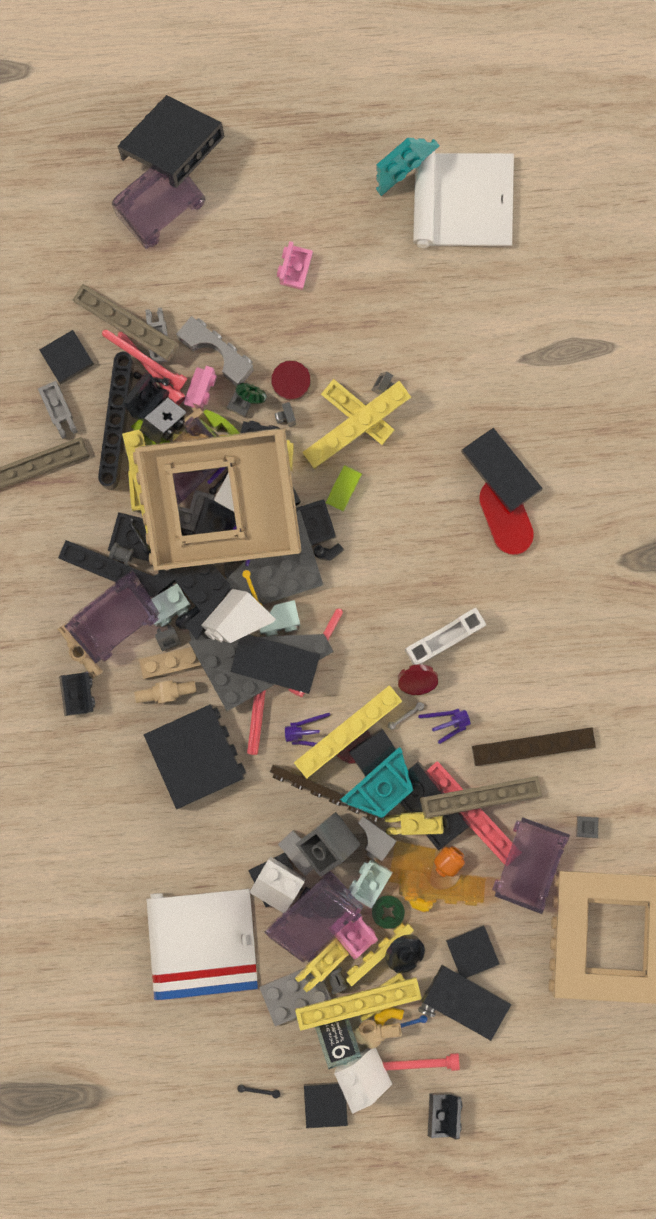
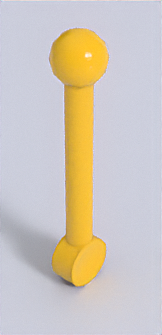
[242,570,262,605]

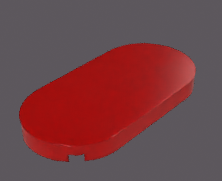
[479,483,534,555]

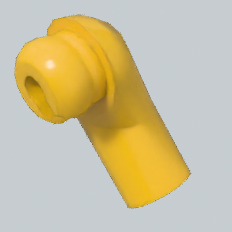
[404,887,433,912]
[374,1007,404,1026]

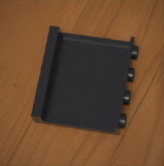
[117,95,225,188]
[143,704,246,810]

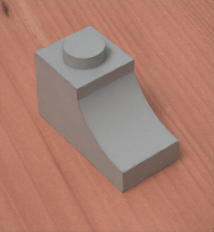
[358,816,396,862]
[278,830,313,876]

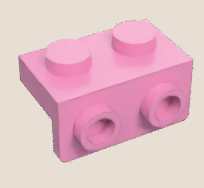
[277,241,313,290]
[184,366,217,410]
[328,908,378,960]

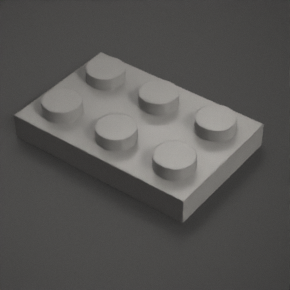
[259,967,331,1026]

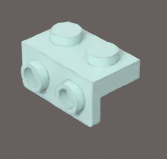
[142,584,191,627]
[348,859,393,908]

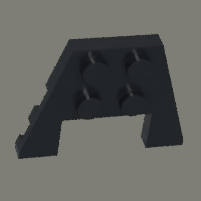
[146,564,232,640]

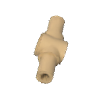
[57,622,103,679]
[134,680,197,704]
[348,1020,402,1049]

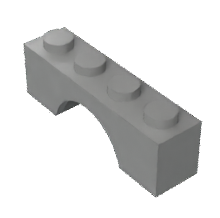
[176,316,254,387]

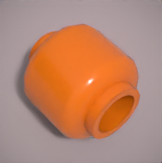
[434,846,465,877]

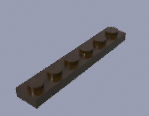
[471,727,596,766]
[270,765,385,822]

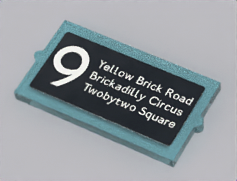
[315,1018,361,1069]

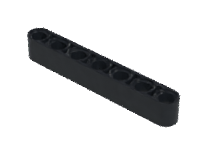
[98,351,134,490]

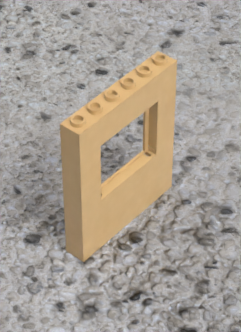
[133,428,302,571]
[548,870,656,1004]

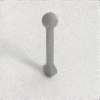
[388,702,424,730]

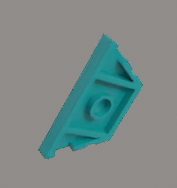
[376,138,440,196]
[340,747,413,818]

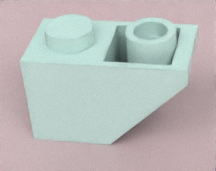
[260,600,301,636]

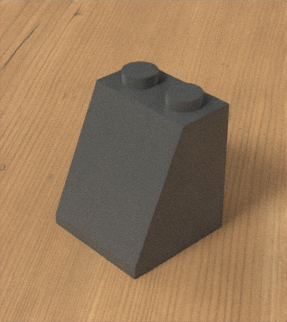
[296,812,361,877]

